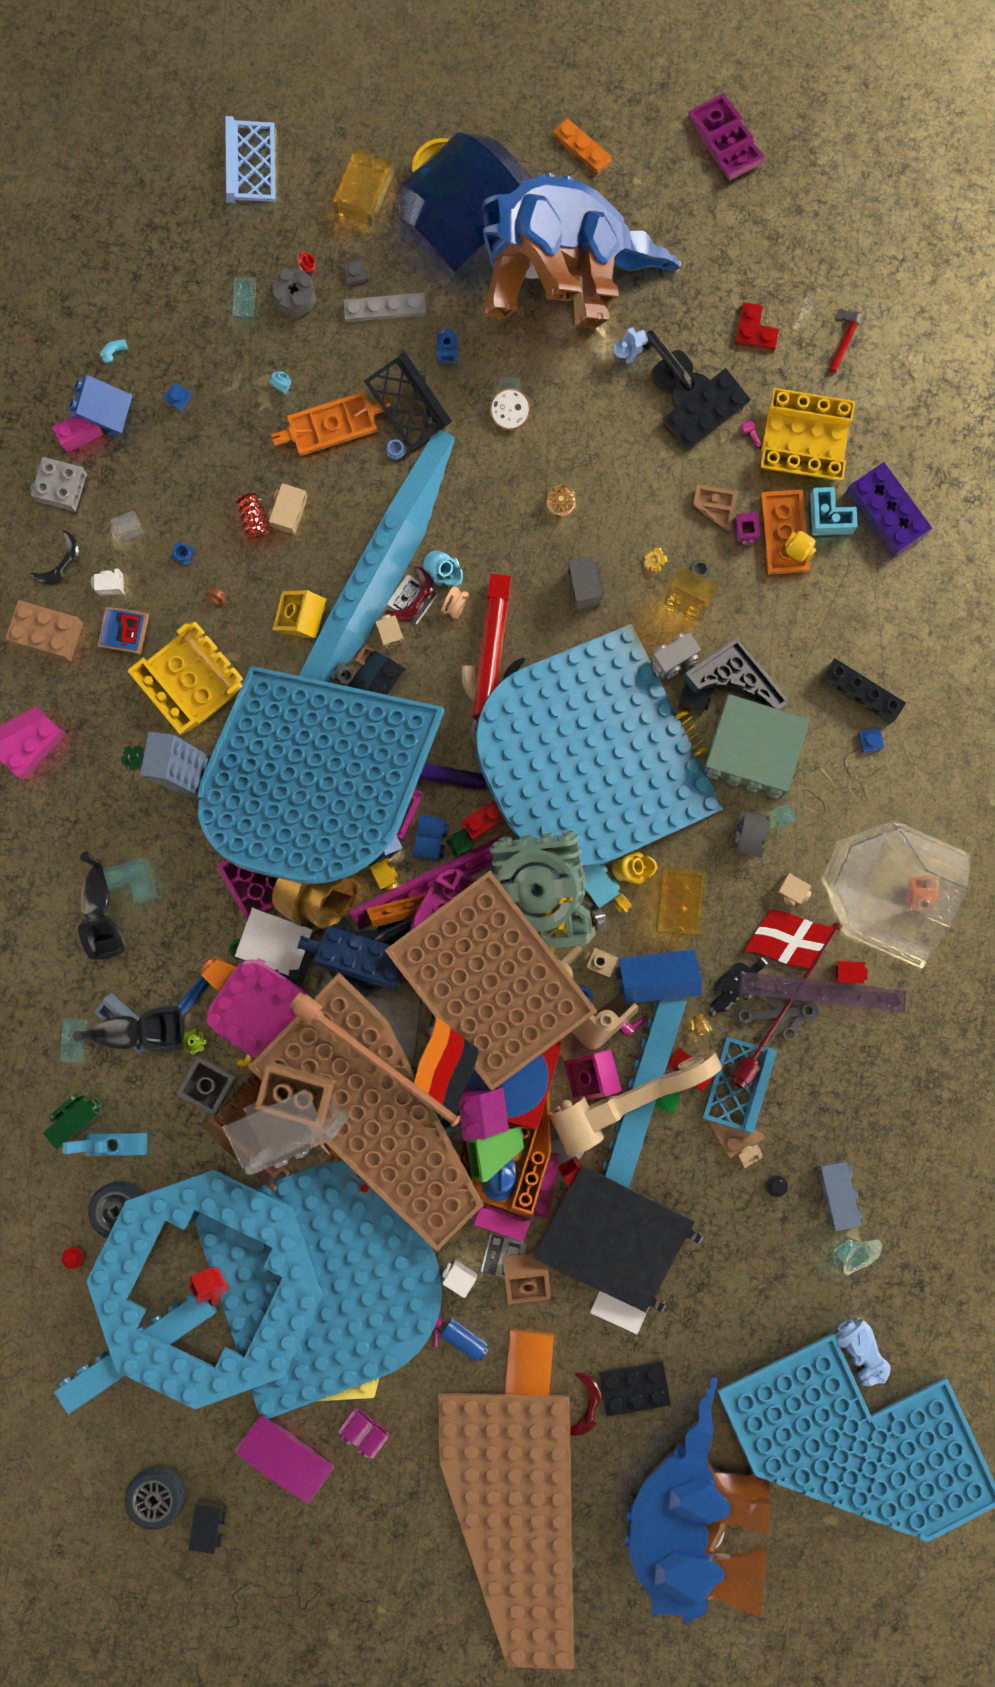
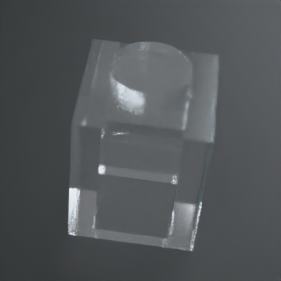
[110,511,145,544]

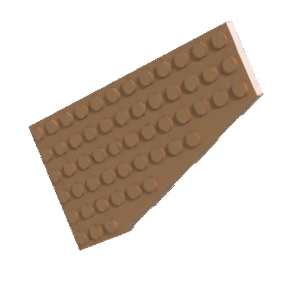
[248,973,483,1251]
[439,1393,574,1669]

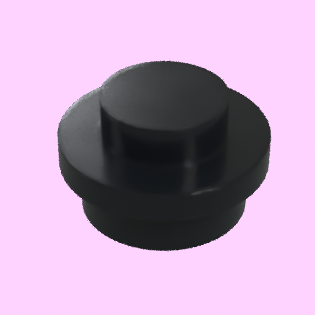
[766,1175,788,1197]

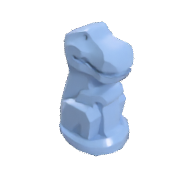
[835,1319,891,1387]

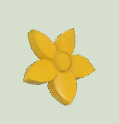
[236,1053,256,1074]

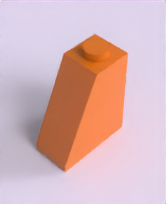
[200,957,238,992]

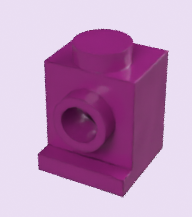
[734,512,760,546]

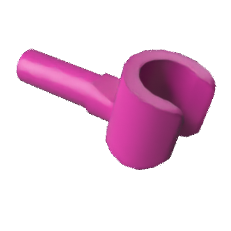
[741,421,762,448]
[619,1016,648,1036]
[433,1317,442,1348]

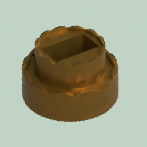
[272,875,359,930]

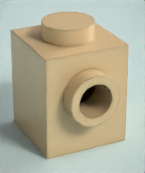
[776,873,812,906]
[584,948,618,978]

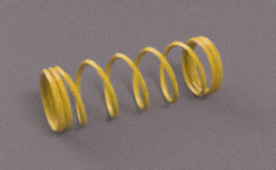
[675,710,709,757]

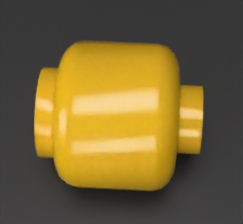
[784,531,817,562]

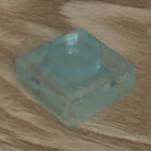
[499,378,520,391]

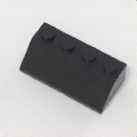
[348,651,407,696]

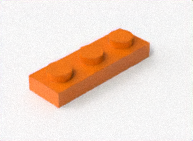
[553,118,611,174]
[366,894,425,928]

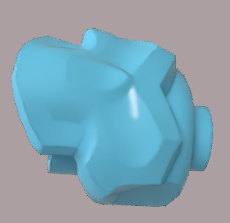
[423,550,463,586]

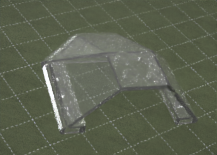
[822,820,971,969]

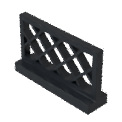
[364,352,453,451]

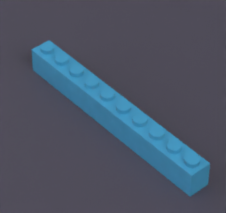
[601,998,687,1188]

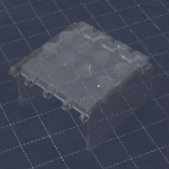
[223,1072,351,1175]

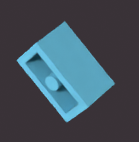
[583,864,620,909]

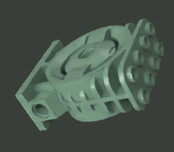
[489,830,596,948]

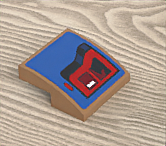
[97,607,149,655]

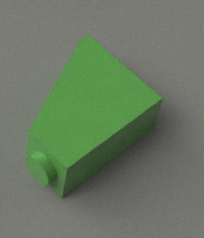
[466,1125,524,1182]

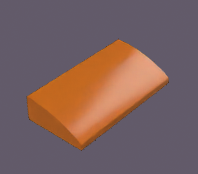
[505,1329,554,1395]

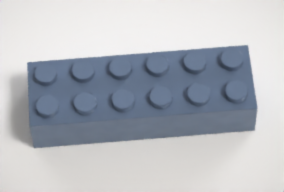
[140,731,211,799]

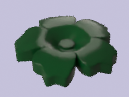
[120,745,144,770]

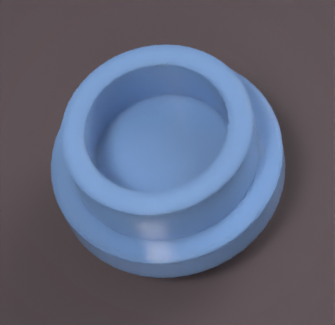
[386,439,406,460]

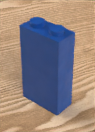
[615,950,702,1004]

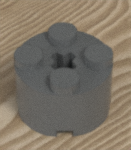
[273,268,316,318]
[731,811,770,858]

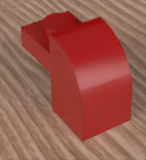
[188,1267,230,1306]

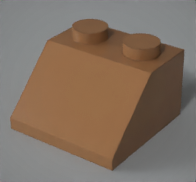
[503,1252,551,1305]

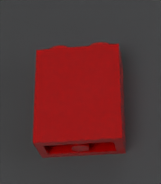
[461,799,506,845]

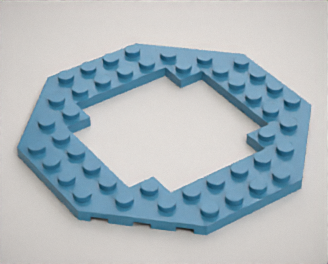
[86,1169,323,1409]

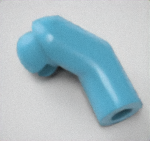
[100,339,128,363]

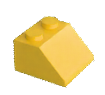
[272,590,326,638]

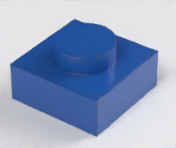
[163,382,193,412]
[858,728,885,753]

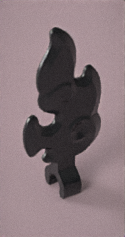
[709,958,768,1017]

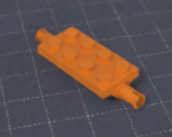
[271,391,392,456]

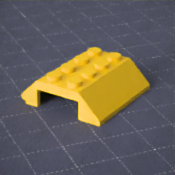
[127,622,243,735]

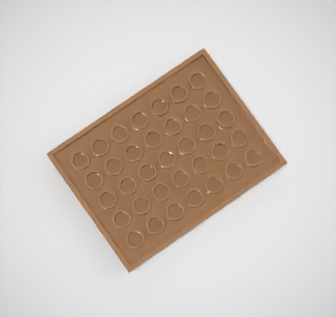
[385,870,597,1091]

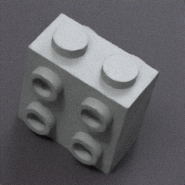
[30,457,87,512]
[650,632,701,680]

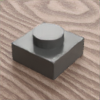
[343,259,368,286]

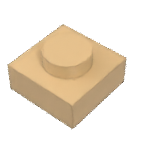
[738,1144,763,1168]

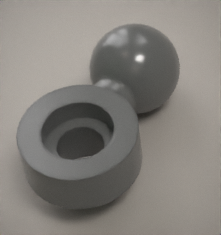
[581,893,606,931]

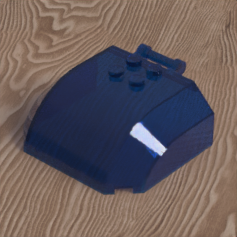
[396,133,532,279]

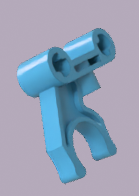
[63,1132,147,1156]

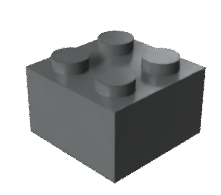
[567,556,604,611]
[176,1056,239,1115]

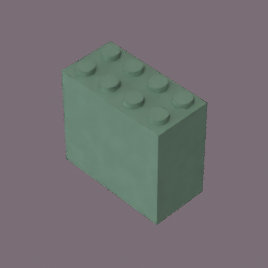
[703,694,810,799]

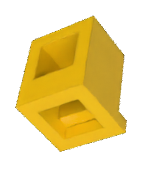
[370,857,398,892]

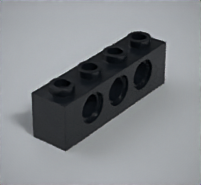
[819,658,906,724]

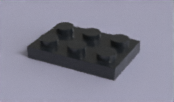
[599,1360,671,1417]

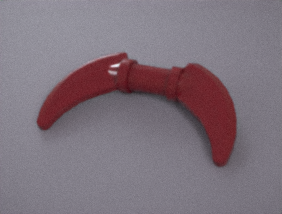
[385,566,433,620]
[570,1372,603,1436]

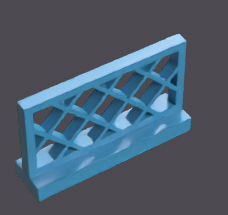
[703,1037,777,1135]

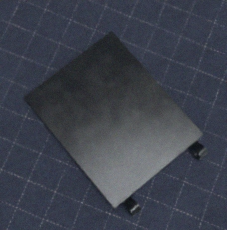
[533,1165,705,1313]

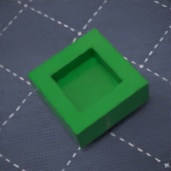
[654,1092,681,1114]

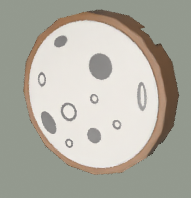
[490,388,530,430]

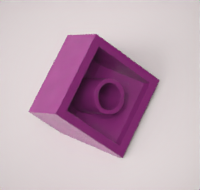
[459,1087,509,1141]

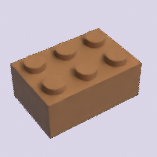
[5,600,84,662]
[255,1062,335,1128]

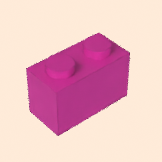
[52,417,103,453]

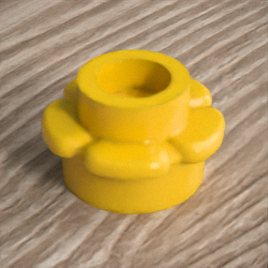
[613,893,632,913]

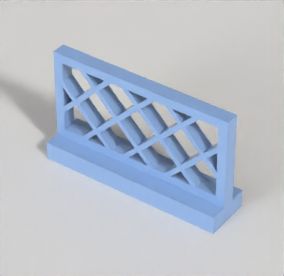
[225,116,275,203]

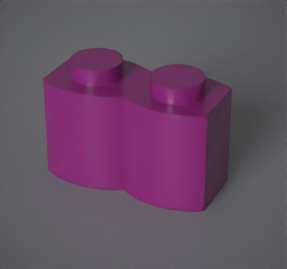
[338,1407,390,1459]

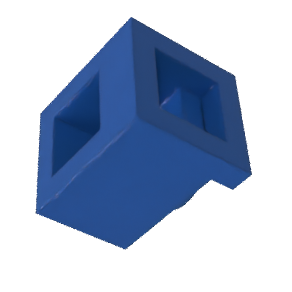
[436,329,458,363]

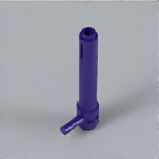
[419,763,486,790]

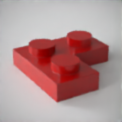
[735,302,780,351]

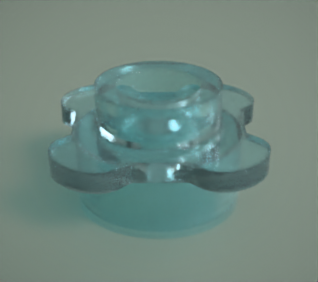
[772,803,797,828]

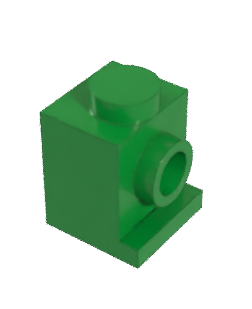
[446,828,474,858]

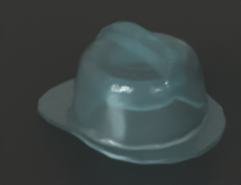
[834,1239,882,1275]

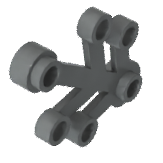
[735,985,819,1042]

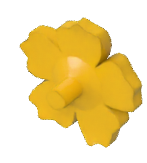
[644,548,667,573]

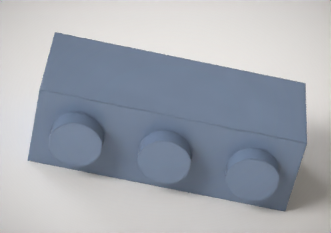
[818,1160,863,1231]

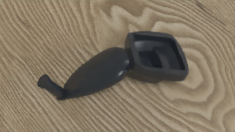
[78,851,128,960]
[73,1006,184,1052]

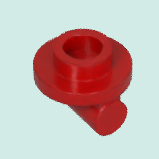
[297,252,316,275]

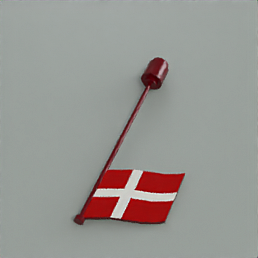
[730,910,842,1089]

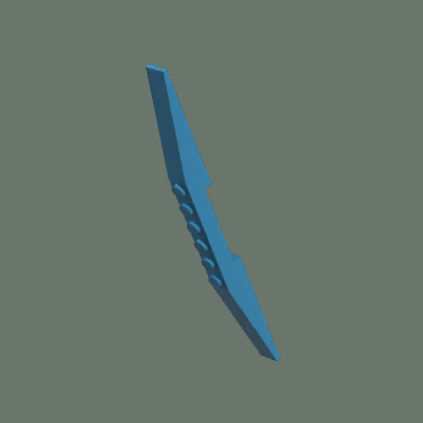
[299,430,455,683]

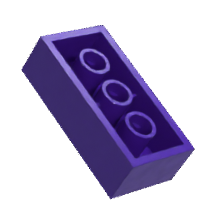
[846,462,933,558]

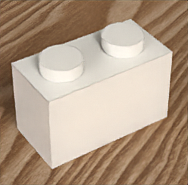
[441,1260,477,1298]

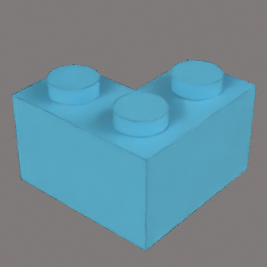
[809,487,857,535]

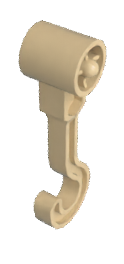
[548,1051,722,1156]

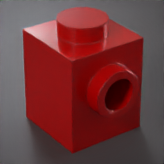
[835,961,868,984]

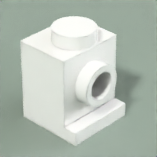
[91,569,124,596]

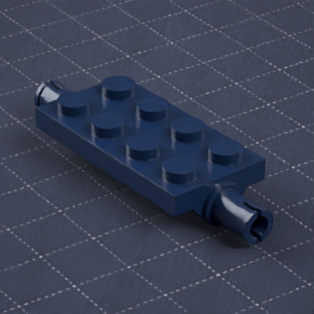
[297,926,410,991]

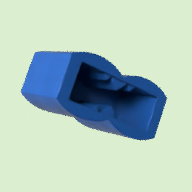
[413,815,449,861]

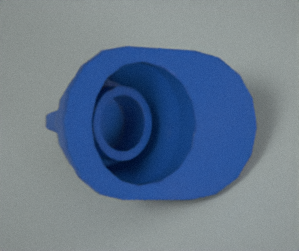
[482,1158,516,1201]

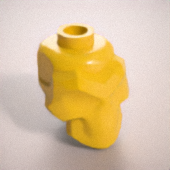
[612,851,658,884]

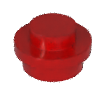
[61,1247,84,1269]

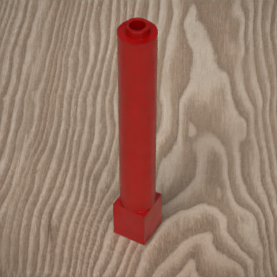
[472,573,511,723]

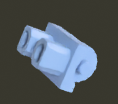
[613,327,649,364]

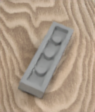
[343,293,426,322]

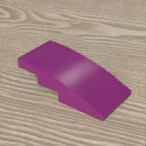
[688,93,764,181]
[234,1414,334,1504]

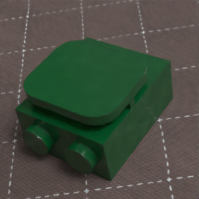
[42,1092,106,1150]

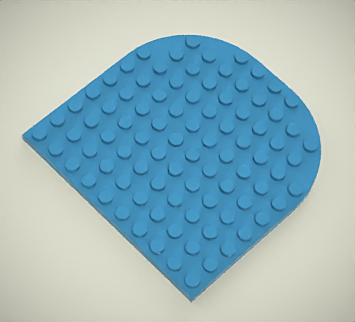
[476,624,724,866]
[198,666,444,884]
[192,1162,442,1419]

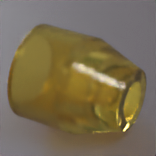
[693,1014,713,1037]

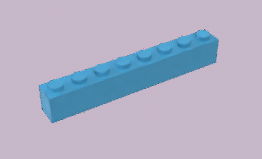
[54,1292,218,1414]

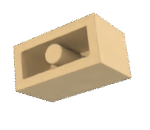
[267,483,308,535]

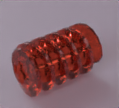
[235,493,271,540]

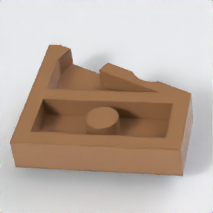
[693,484,738,532]
[707,1110,765,1158]

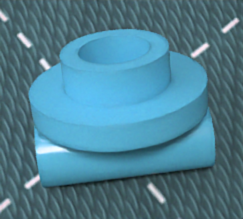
[268,371,291,394]

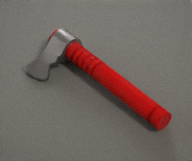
[829,308,863,373]

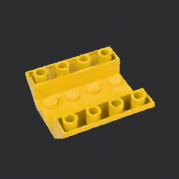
[761,388,855,481]

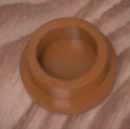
[205,587,226,606]

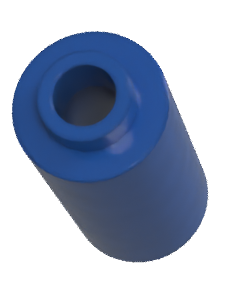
[440,1318,488,1362]

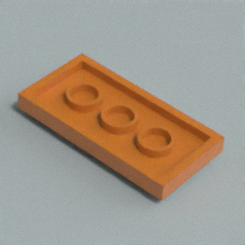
[760,489,810,575]

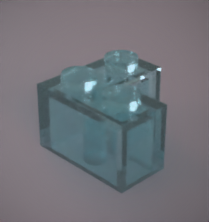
[103,858,160,906]

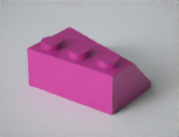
[0,706,67,780]
[216,860,278,921]

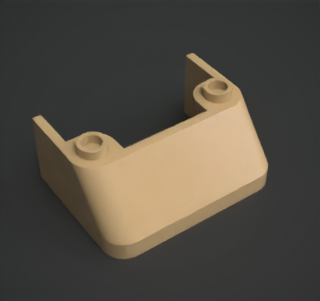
[560,946,639,1050]

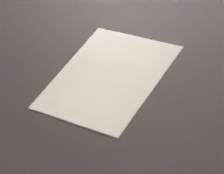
[235,908,313,975]
[590,1291,649,1335]

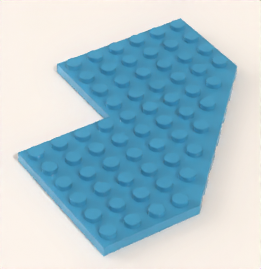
[716,1333,995,1542]

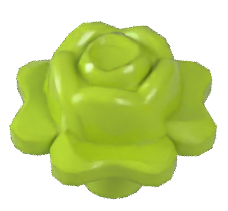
[183,1028,207,1055]

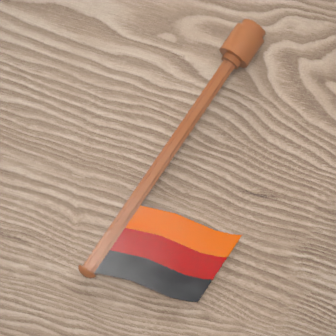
[289,992,479,1126]

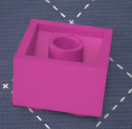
[564,1049,622,1100]

